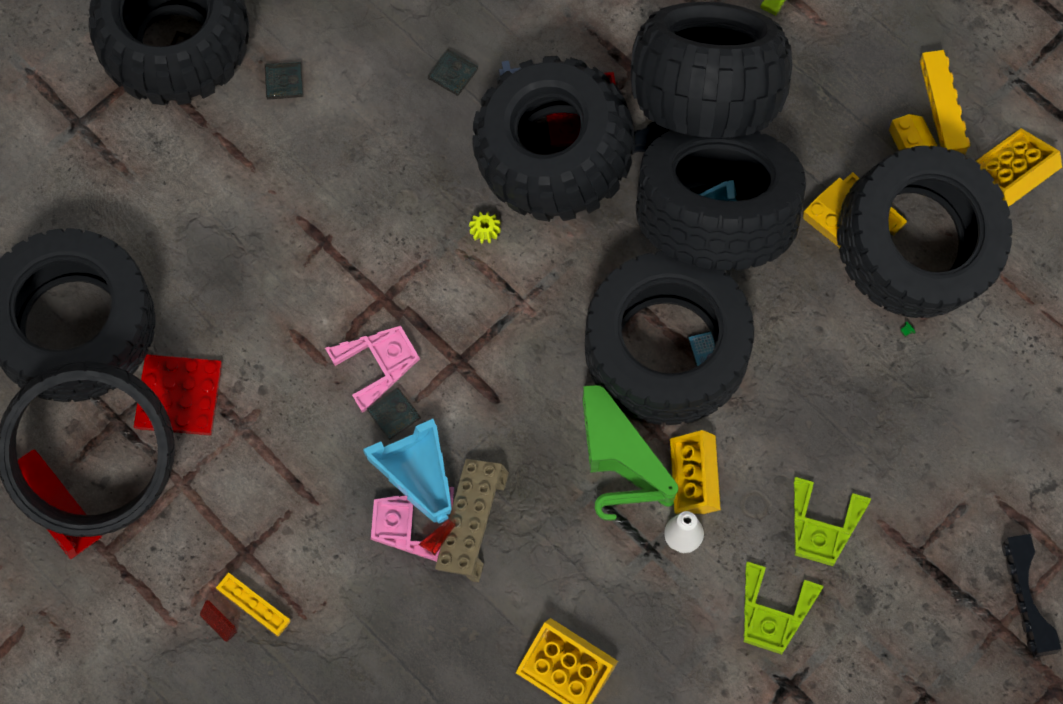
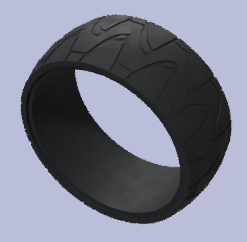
[0,361,175,537]

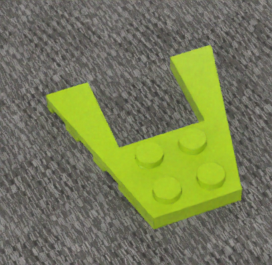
[794,477,871,566]
[743,561,823,655]

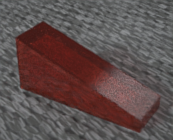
[418,519,455,556]

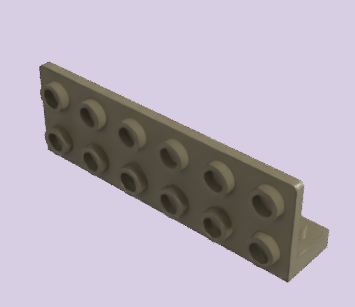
[435,459,509,583]

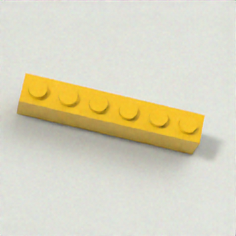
[919,50,970,155]

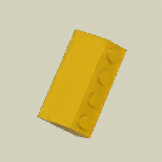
[889,114,937,150]
[670,430,721,514]

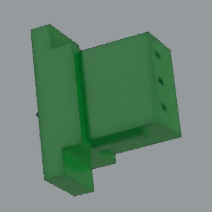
[900,322,916,337]

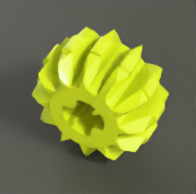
[469,212,501,244]

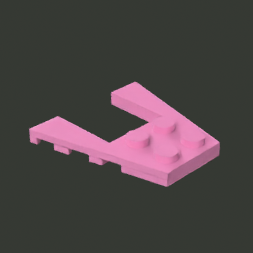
[325,326,420,413]
[371,487,454,562]

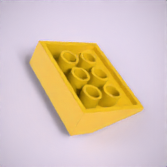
[976,128,1062,207]
[803,178,897,248]
[515,618,618,704]

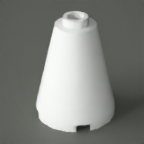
[664,511,704,553]

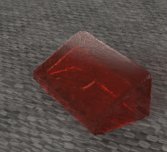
[200,600,237,642]

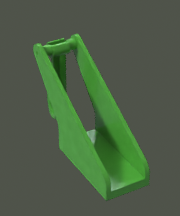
[582,385,678,521]

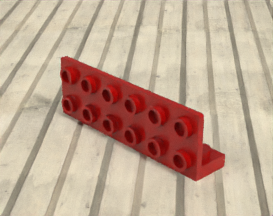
[18,449,102,560]

